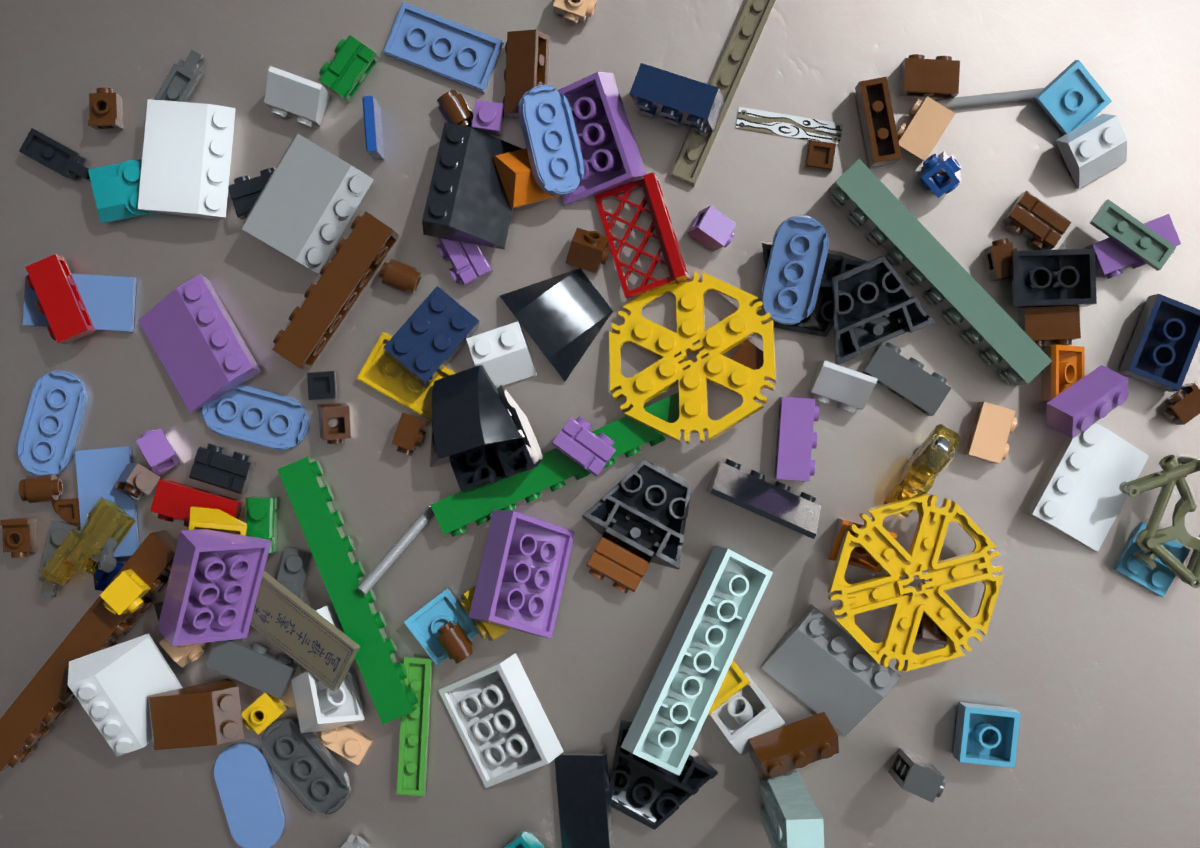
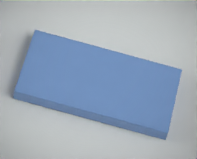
[383,2,504,93]
[22,271,137,332]
[75,446,139,560]

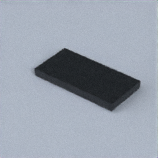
[555,753,615,848]

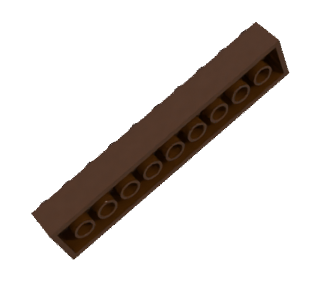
[0,530,178,772]

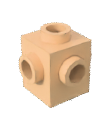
[553,0,597,24]
[159,638,208,668]

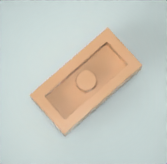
[314,725,373,765]

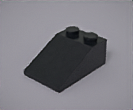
[1011,249,1097,307]

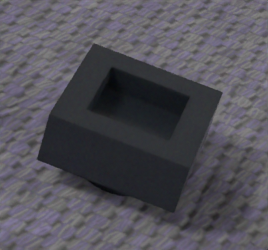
[307,371,338,400]

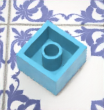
[953,702,1021,768]

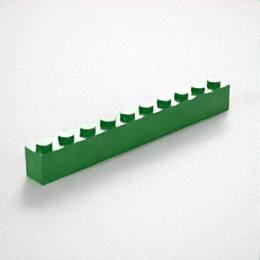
[430,392,683,537]
[277,456,418,725]

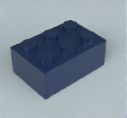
[629,63,725,134]
[383,286,479,388]
[1119,294,1200,392]

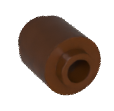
[437,89,474,127]
[379,259,422,294]
[19,474,63,503]
[436,621,474,664]

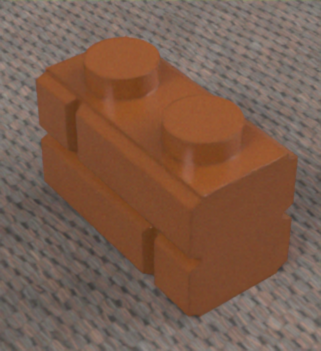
[586,536,650,594]

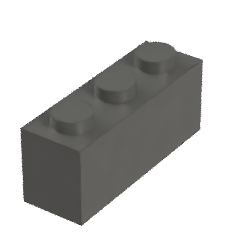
[860,342,951,416]
[205,639,298,699]
[888,748,945,803]

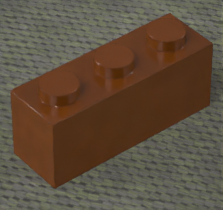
[503,29,549,119]
[855,76,902,168]
[748,712,839,780]

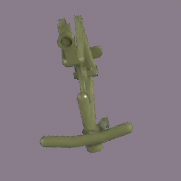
[1119,455,1200,588]

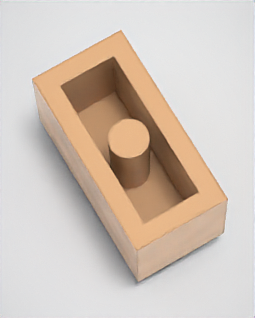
[897,96,956,161]
[963,402,1017,464]

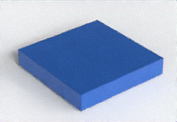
[362,96,384,161]

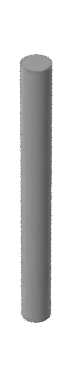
[935,88,1044,109]
[357,506,434,595]

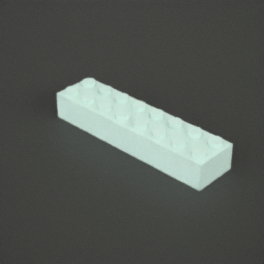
[621,546,773,776]
[760,771,824,848]

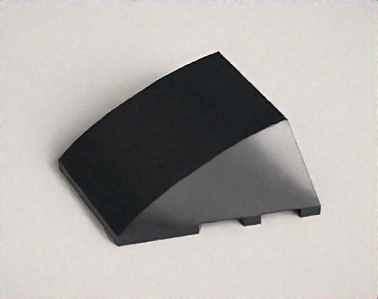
[762,242,869,337]
[832,256,935,365]
[500,268,613,382]
[430,365,525,467]
[450,385,544,493]
[582,459,692,570]
[609,720,718,830]

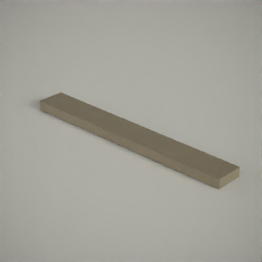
[670,0,776,186]

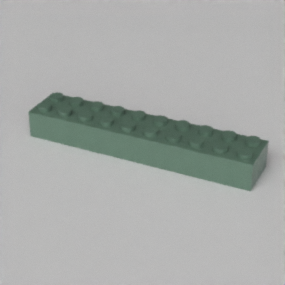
[828,159,1052,386]

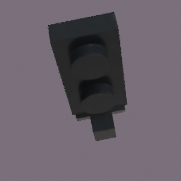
[19,128,91,182]

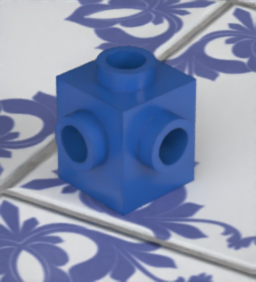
[920,151,962,198]

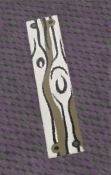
[736,107,843,145]

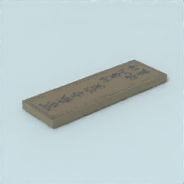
[250,571,361,692]

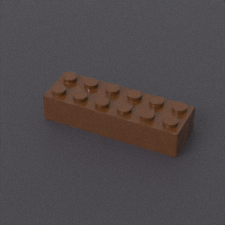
[272,211,400,371]

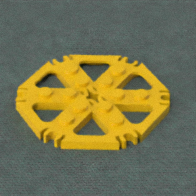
[609,271,776,444]
[827,494,1004,672]

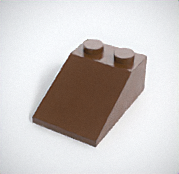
[148,678,244,750]

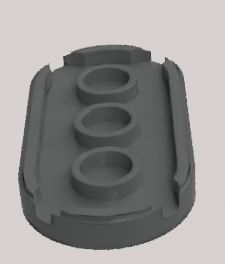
[261,718,351,814]

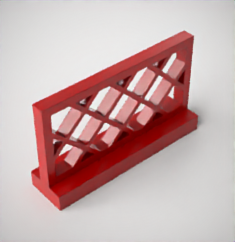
[594,172,690,299]

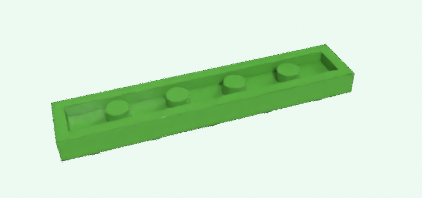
[397,656,433,796]

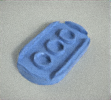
[519,85,585,196]
[761,215,829,325]
[17,370,88,476]
[201,384,309,450]
[214,743,285,848]

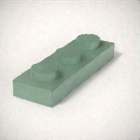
[1090,199,1176,271]

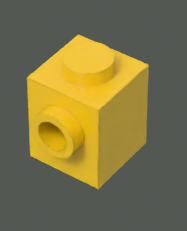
[99,569,151,615]
[242,693,288,735]

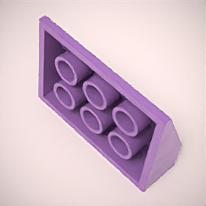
[557,72,646,205]
[138,274,261,414]
[468,510,575,639]
[157,529,271,646]

